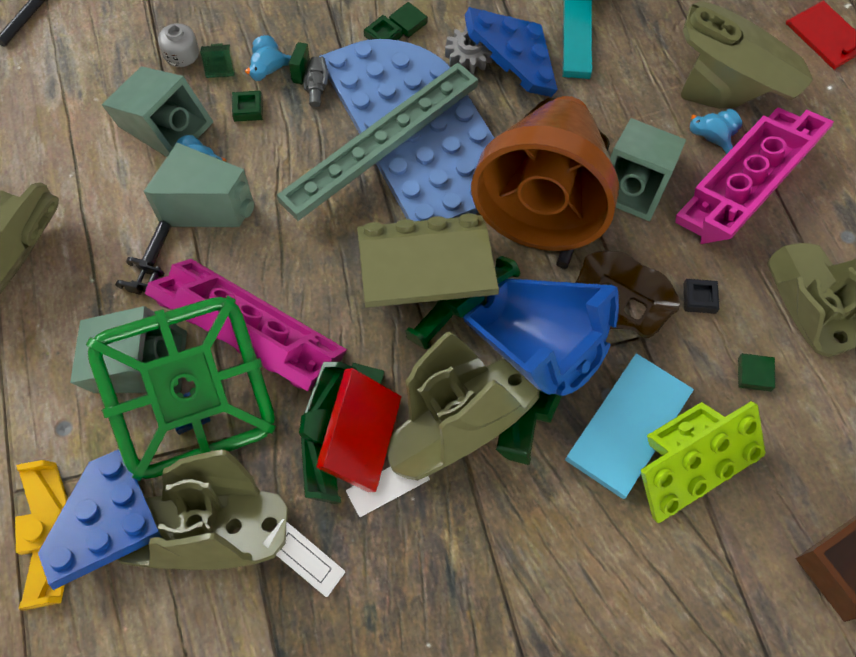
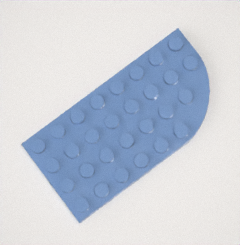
[319,39,494,221]

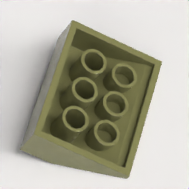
[357,213,499,308]

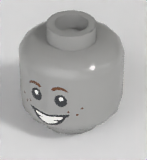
[158,23,199,67]

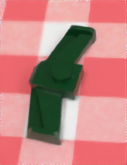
[405,256,521,350]
[299,362,357,504]
[496,391,562,465]

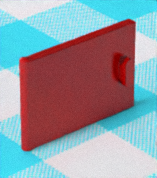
[786,1,856,70]

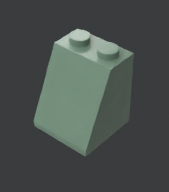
[102,66,213,157]
[610,118,686,221]
[144,143,254,227]
[70,306,187,393]

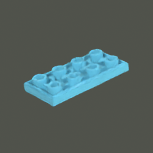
[565,353,694,500]

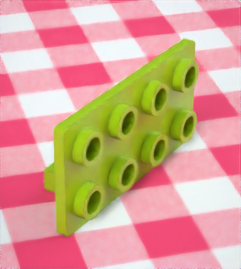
[641,401,765,523]

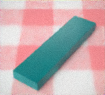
[562,0,592,79]

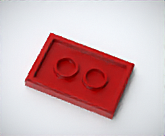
[316,368,402,492]

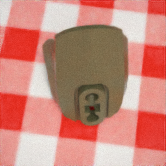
[767,243,856,358]

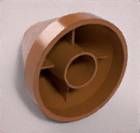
[471,96,619,251]

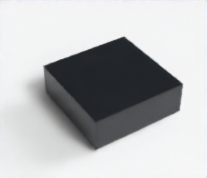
[683,279,720,314]

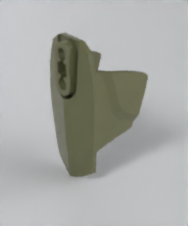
[681,1,813,109]
[0,182,59,294]
[387,331,540,481]
[118,450,289,570]

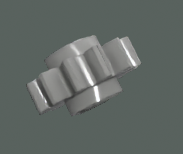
[445,26,493,74]

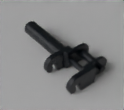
[115,221,171,295]

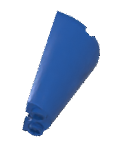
[463,279,619,396]

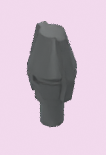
[303,56,329,107]

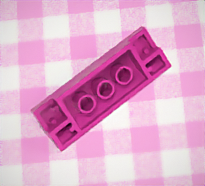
[675,107,834,244]
[145,259,347,391]

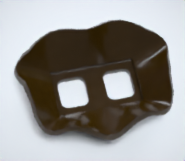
[575,251,680,338]

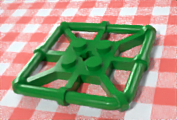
[86,296,276,481]

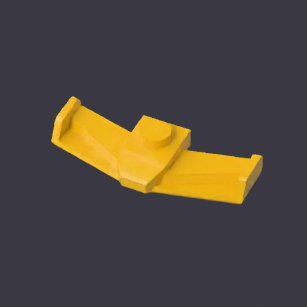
[15,460,68,611]

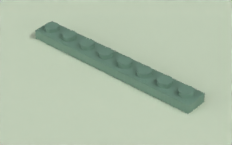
[277,63,478,221]

